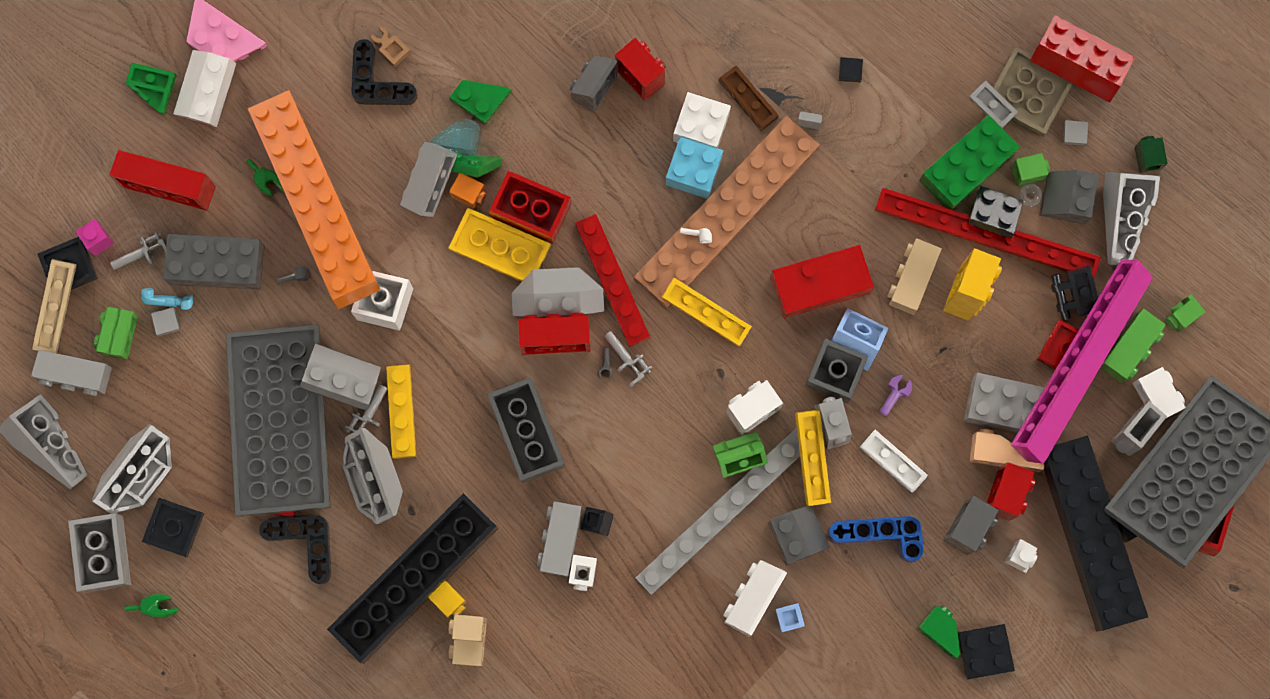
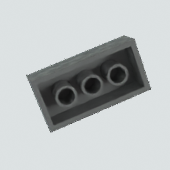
[163,234,265,290]
[487,378,565,484]

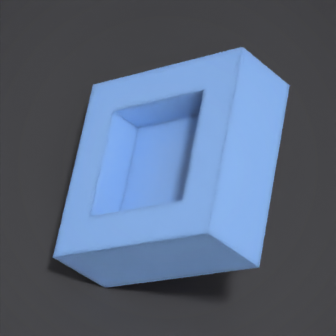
[775,603,805,633]

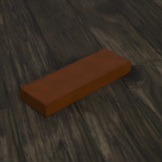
[719,66,779,131]

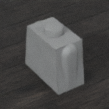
[814,397,852,449]
[1111,401,1167,456]

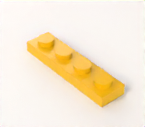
[661,278,752,347]
[386,365,416,459]
[795,410,831,506]

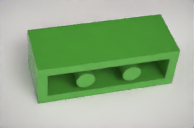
[1100,308,1166,383]

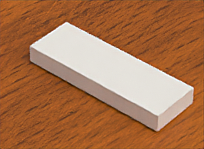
[859,430,928,493]

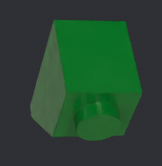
[916,605,960,659]

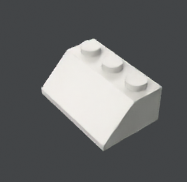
[173,50,236,127]
[723,560,787,637]

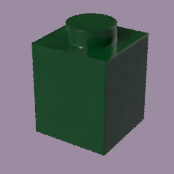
[1134,136,1168,173]

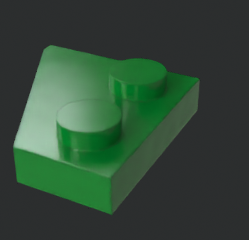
[125,63,177,116]
[449,80,511,125]
[451,153,502,177]

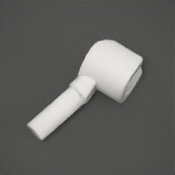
[680,228,712,244]

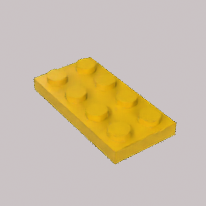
[449,208,551,282]

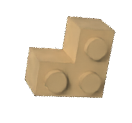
[449,615,487,666]

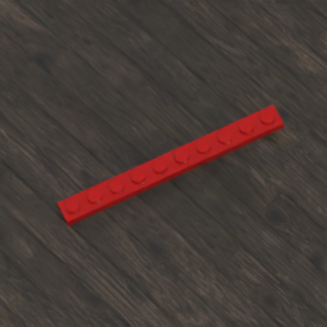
[875,187,1101,279]

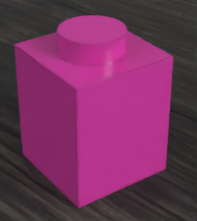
[76,219,114,256]

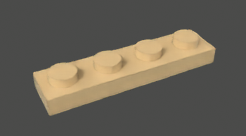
[32,259,76,353]

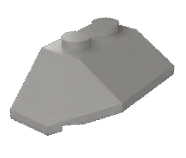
[512,267,604,317]
[92,424,172,514]
[343,428,403,524]

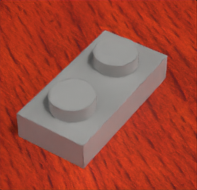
[969,81,1018,128]

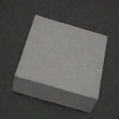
[797,111,822,130]
[1063,120,1088,146]
[151,307,180,337]

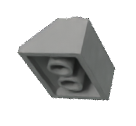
[299,344,381,410]

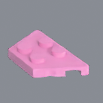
[186,0,267,62]

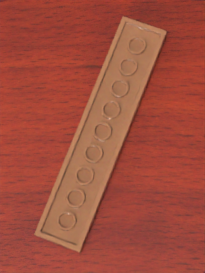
[634,116,820,309]

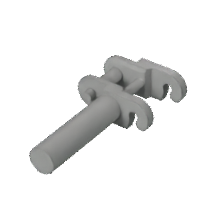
[110,231,167,270]
[604,331,652,388]
[345,385,388,433]

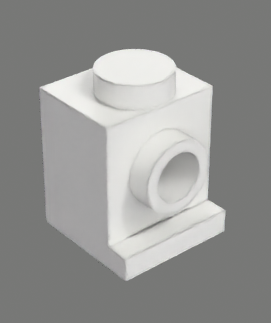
[1005,539,1037,573]
[569,555,597,591]

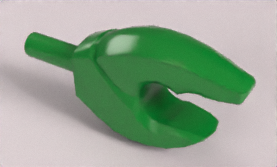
[246,159,285,196]
[125,593,179,618]

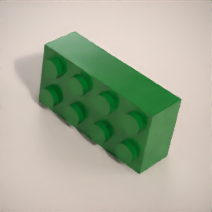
[919,115,1020,210]

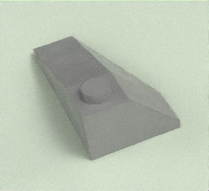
[1103,172,1160,265]
[0,394,87,489]

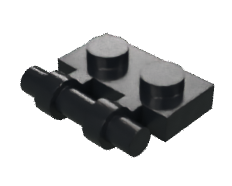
[1051,265,1098,320]

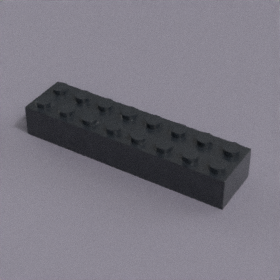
[1044,435,1148,632]
[327,493,499,664]

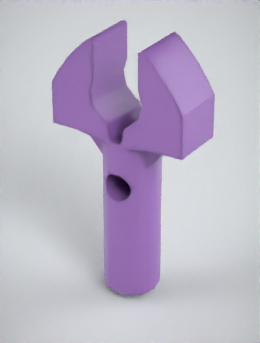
[880,375,912,416]

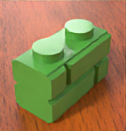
[94,307,138,360]
[713,432,768,478]

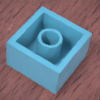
[665,136,723,199]

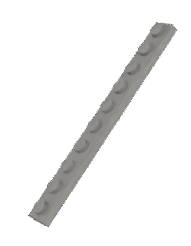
[635,428,800,595]

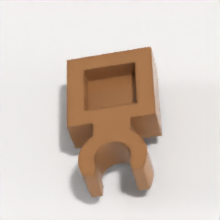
[371,27,411,67]

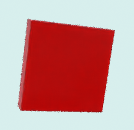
[1036,319,1079,370]

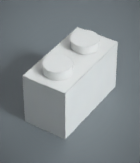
[1133,367,1186,418]

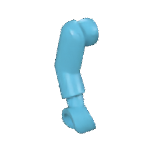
[141,288,193,310]

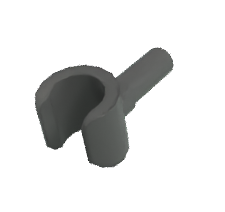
[277,266,309,284]
[599,348,613,379]

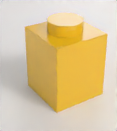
[428,581,467,618]

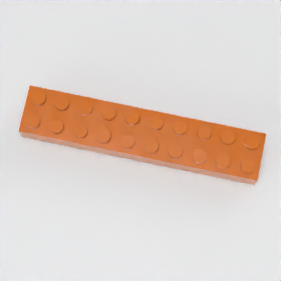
[248,90,381,310]

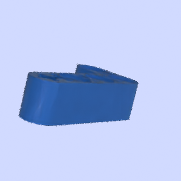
[827,516,924,563]

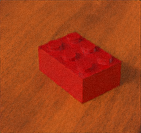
[489,170,572,244]
[518,312,591,355]

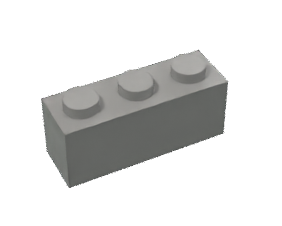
[400,142,457,217]
[31,350,112,396]
[537,501,582,578]

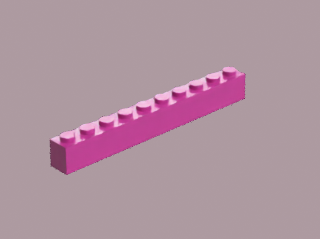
[1011,259,1153,464]

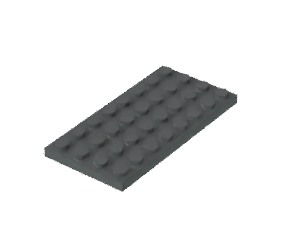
[226,325,331,517]
[1104,375,1270,569]

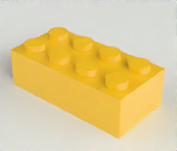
[943,248,1002,321]

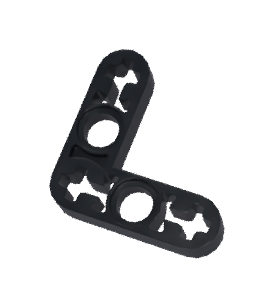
[351,39,418,105]
[259,516,331,584]

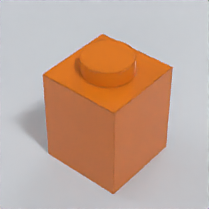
[449,173,487,209]

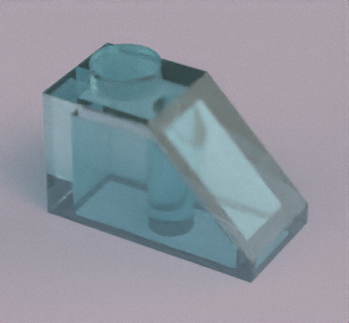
[430,120,481,156]

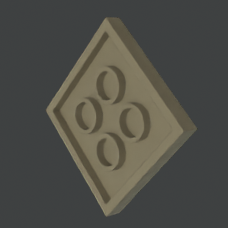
[993,47,1073,137]

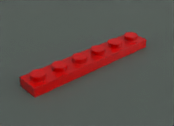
[575,214,650,347]

